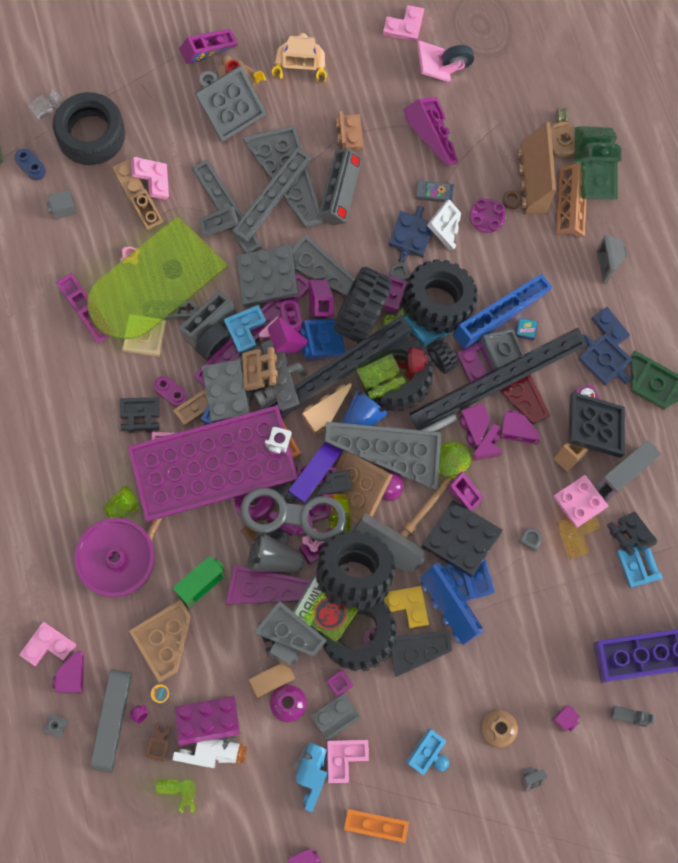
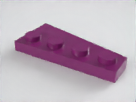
[226,565,310,605]

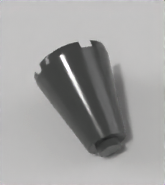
[248,533,305,572]

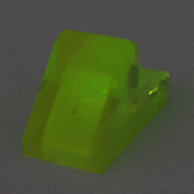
[103,485,138,518]

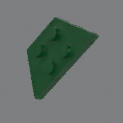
[631,350,678,410]

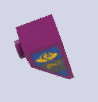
[179,29,238,64]

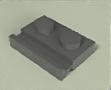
[311,693,361,741]

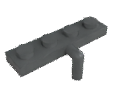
[261,339,307,411]

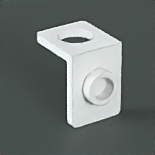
[265,427,291,454]

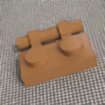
[242,347,278,391]

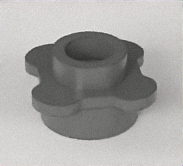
[44,714,68,738]

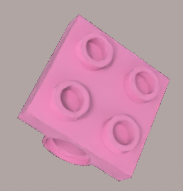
[553,475,608,528]

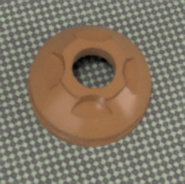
[481,710,518,748]

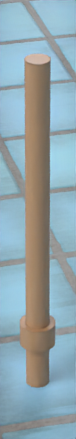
[400,454,472,538]

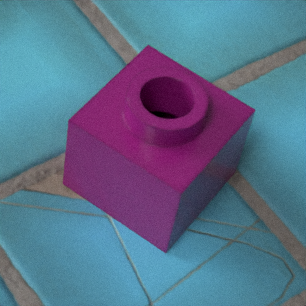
[551,705,581,732]

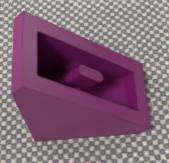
[268,317,308,353]

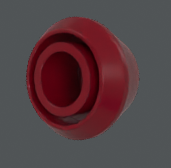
[408,347,428,373]

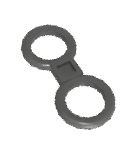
[240,488,346,541]

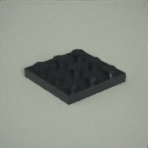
[568,392,625,458]
[422,500,503,578]

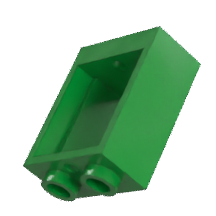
[173,556,225,609]

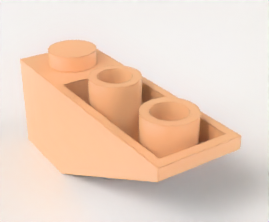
[302,383,352,437]

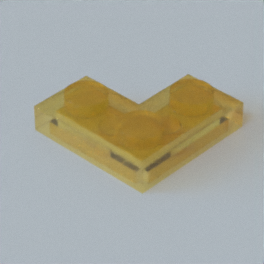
[557,516,601,560]

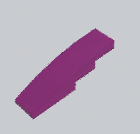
[56,272,114,344]

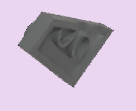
[253,601,327,656]

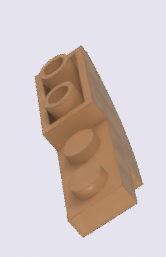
[112,160,164,231]

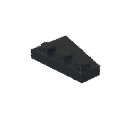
[391,631,452,678]

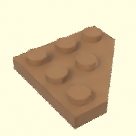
[336,451,393,523]
[129,600,192,683]

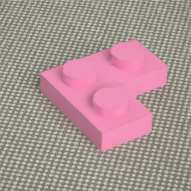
[383,5,424,42]
[131,157,169,200]
[19,622,76,667]
[327,740,369,783]

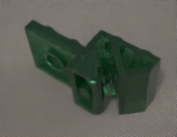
[575,126,621,200]

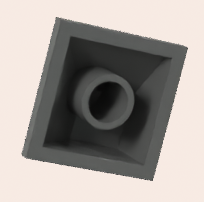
[597,235,627,284]

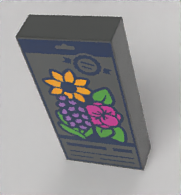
[416,180,454,202]

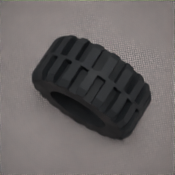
[403,259,478,334]
[333,267,392,343]
[359,336,433,411]
[316,530,396,610]
[318,602,397,672]

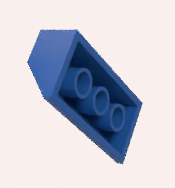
[420,564,485,645]

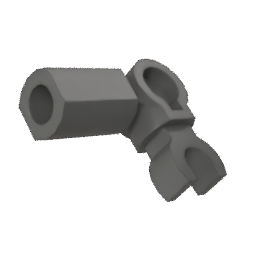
[611,706,656,727]

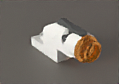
[173,737,247,768]

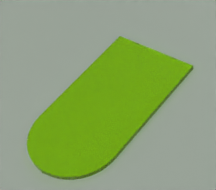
[88,216,228,339]

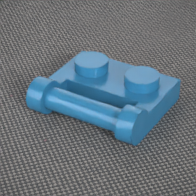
[616,547,663,589]

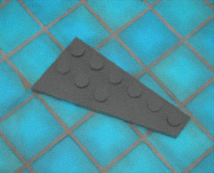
[324,422,441,490]

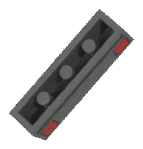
[318,147,362,225]

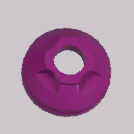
[270,685,306,722]

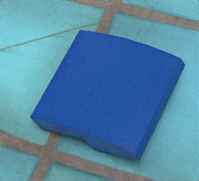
[445,558,496,601]

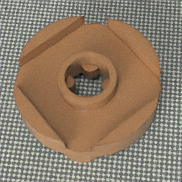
[551,122,583,158]

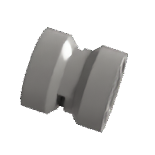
[253,385,276,408]

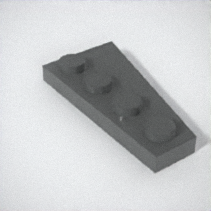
[292,234,355,296]

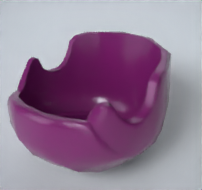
[381,470,404,501]

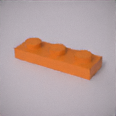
[344,809,409,843]

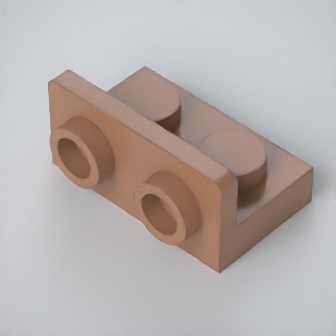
[335,111,363,150]

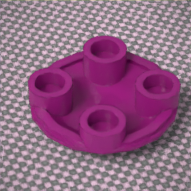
[470,198,506,233]

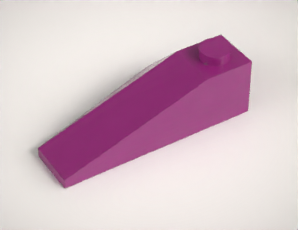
[403,97,458,166]

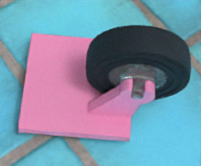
[417,41,474,82]

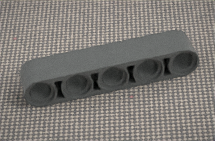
[91,669,132,773]

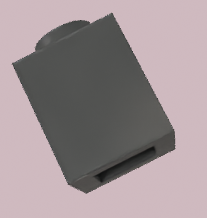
[47,190,77,219]

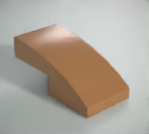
[248,664,295,699]

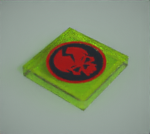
[302,592,358,642]

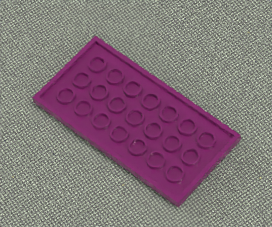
[128,405,298,522]

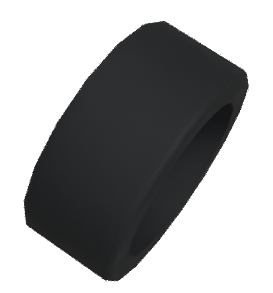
[195,324,231,360]

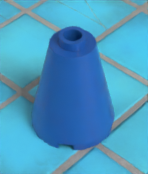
[341,390,388,426]

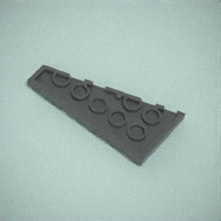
[243,125,323,229]

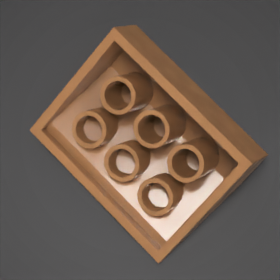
[517,122,556,215]

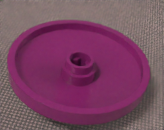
[74,518,155,598]

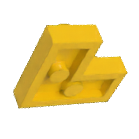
[383,586,429,629]

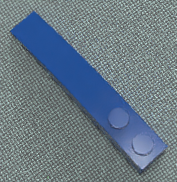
[453,274,553,349]

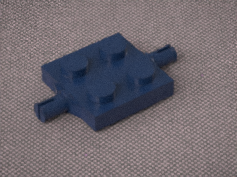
[388,206,432,263]
[578,333,632,386]

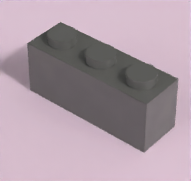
[179,291,237,348]

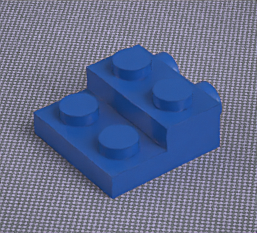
[298,319,346,361]

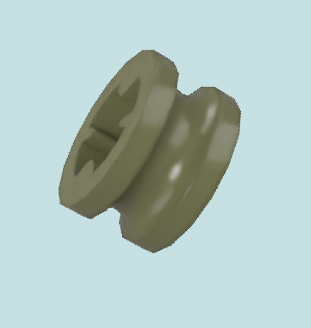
[556,108,568,123]

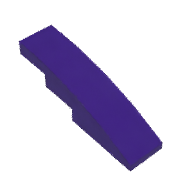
[288,442,343,504]

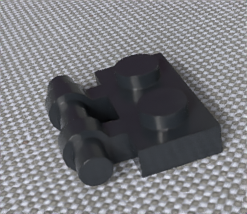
[120,397,160,433]
[607,511,657,556]

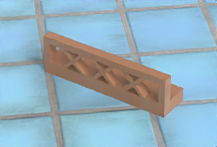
[556,163,588,238]

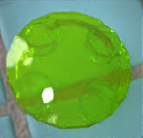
[439,442,472,479]

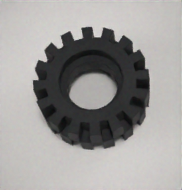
[426,337,459,374]

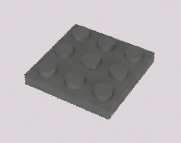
[194,65,267,142]
[237,244,299,307]

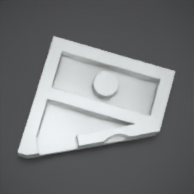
[427,200,461,251]

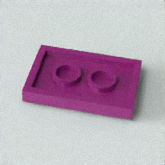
[175,696,240,746]

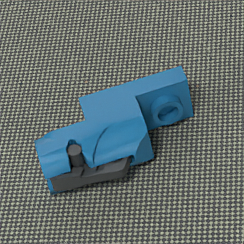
[293,742,327,812]

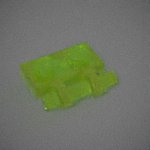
[357,354,406,399]

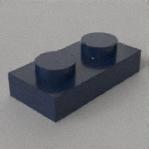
[591,307,630,345]

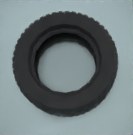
[53,92,125,165]

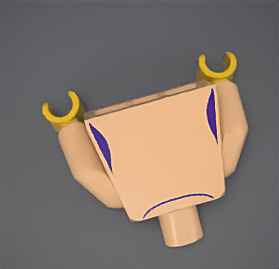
[272,33,327,82]

